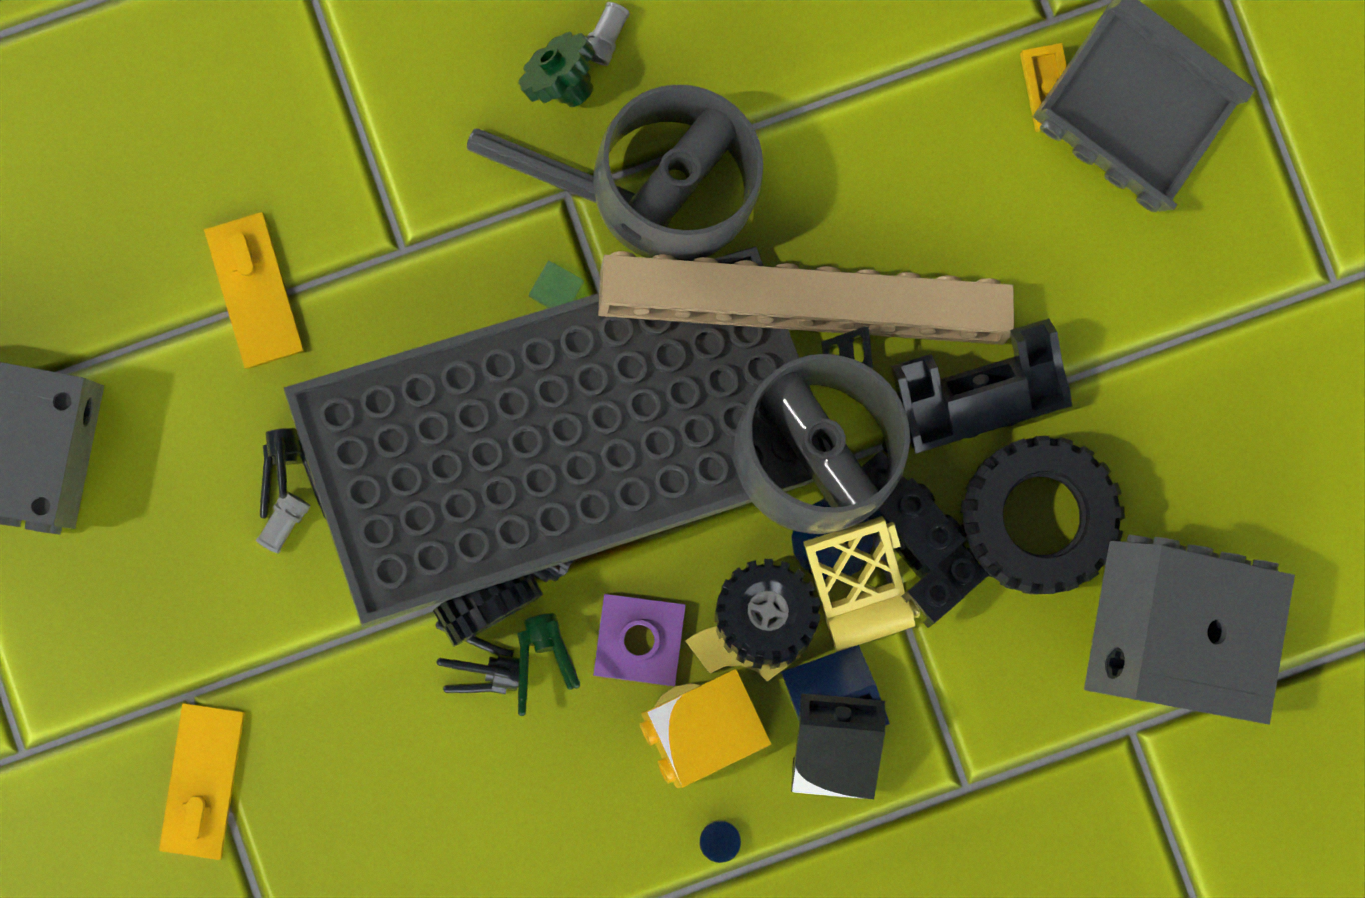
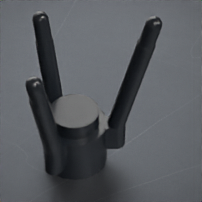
[260,428,326,519]
[435,621,520,695]

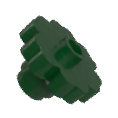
[518,32,595,107]

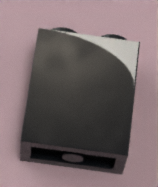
[791,693,885,800]

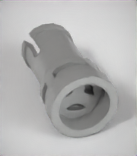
[587,1,630,66]
[256,491,311,554]

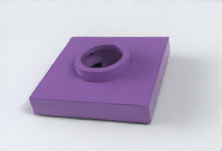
[593,594,686,686]

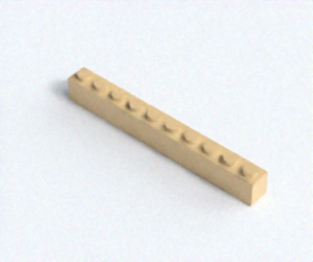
[598,251,1014,345]

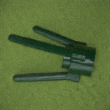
[517,613,580,716]

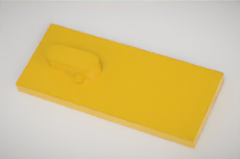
[204,212,304,369]
[159,703,245,860]

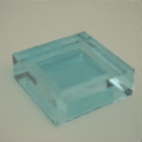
[528,260,584,308]

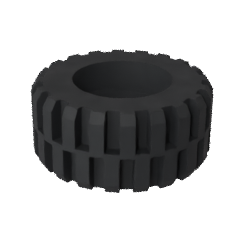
[960,436,1125,595]

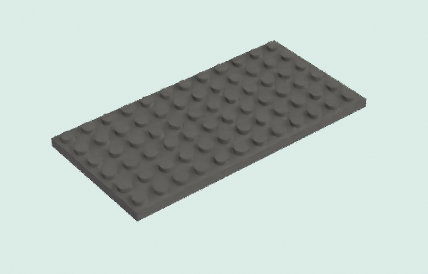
[284,246,831,628]

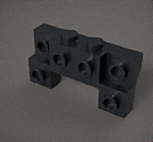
[891,318,1073,453]
[820,450,989,628]

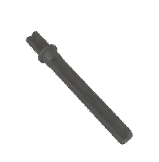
[467,128,672,228]

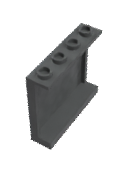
[1033,0,1255,213]

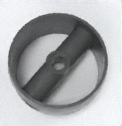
[593,85,763,261]
[734,354,910,534]

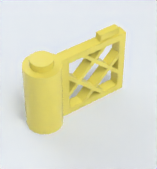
[803,516,921,652]

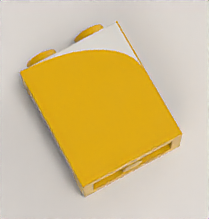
[640,669,771,788]

